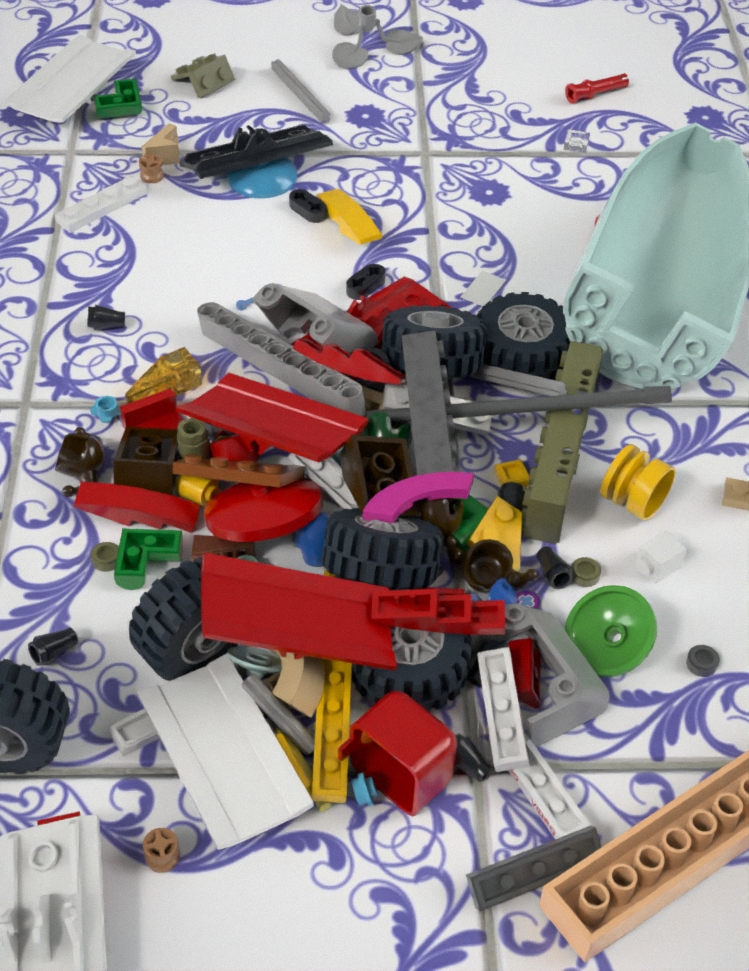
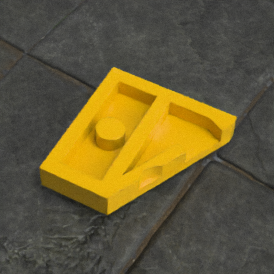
[466,496,522,572]

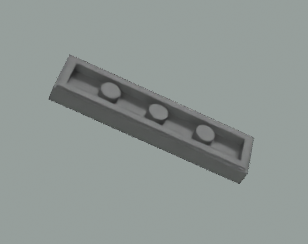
[466,825,602,911]

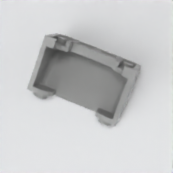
[252,283,378,353]

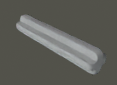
[241,673,315,755]

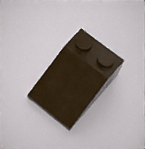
[113,426,179,495]
[339,435,421,519]

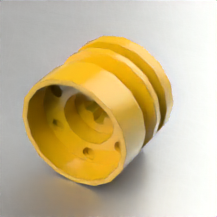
[600,444,676,521]

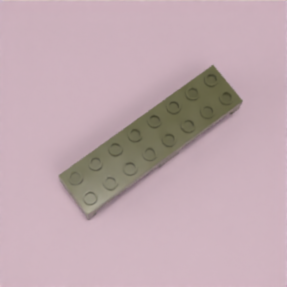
[522,341,603,544]

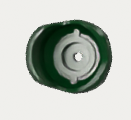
[364,412,412,448]

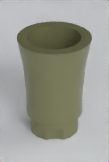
[177,418,213,460]

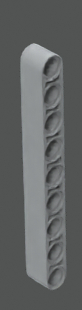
[197,302,366,416]

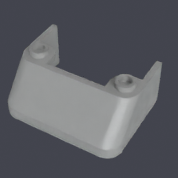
[470,603,610,748]

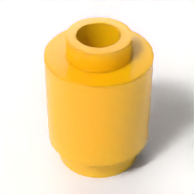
[175,475,220,507]

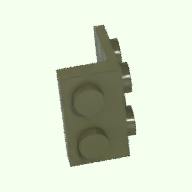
[171,53,236,98]

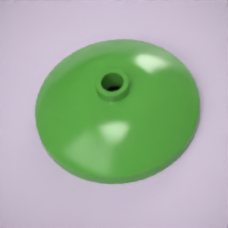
[564,585,657,677]

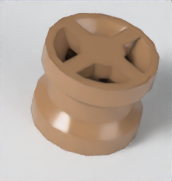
[139,154,164,184]
[143,828,180,873]

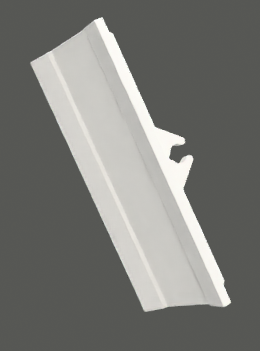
[5,34,136,123]
[137,654,314,850]
[0,814,107,971]

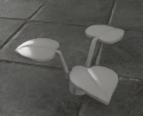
[332,4,424,69]

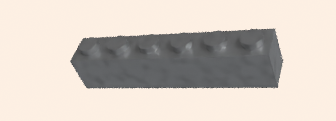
[401,331,460,476]

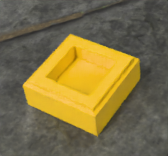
[494,459,530,487]

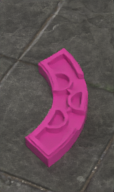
[363,472,474,523]

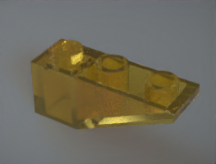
[125,347,202,404]

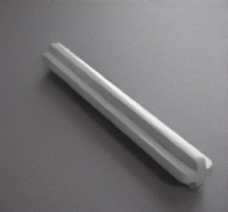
[271,59,331,123]
[469,364,567,396]

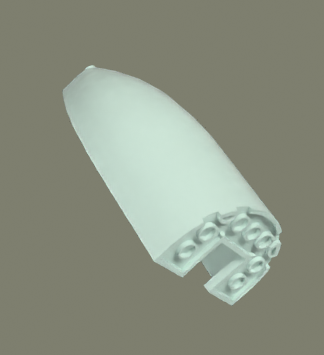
[563,123,749,389]

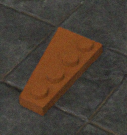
[173,454,305,487]

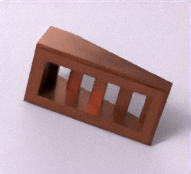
[191,535,256,562]

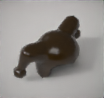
[55,427,104,498]
[444,536,539,594]

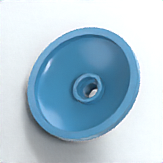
[227,158,297,198]

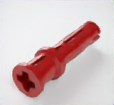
[565,73,629,104]

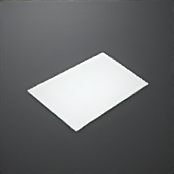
[460,271,506,306]

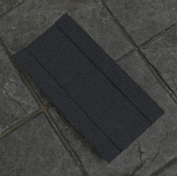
[179,124,333,179]

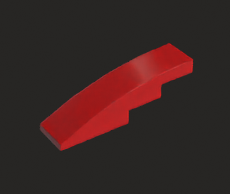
[292,338,407,385]
[73,482,201,533]
[371,589,506,635]

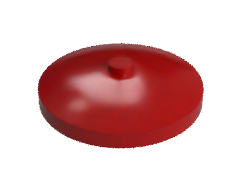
[204,477,323,542]

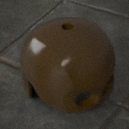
[418,498,464,537]

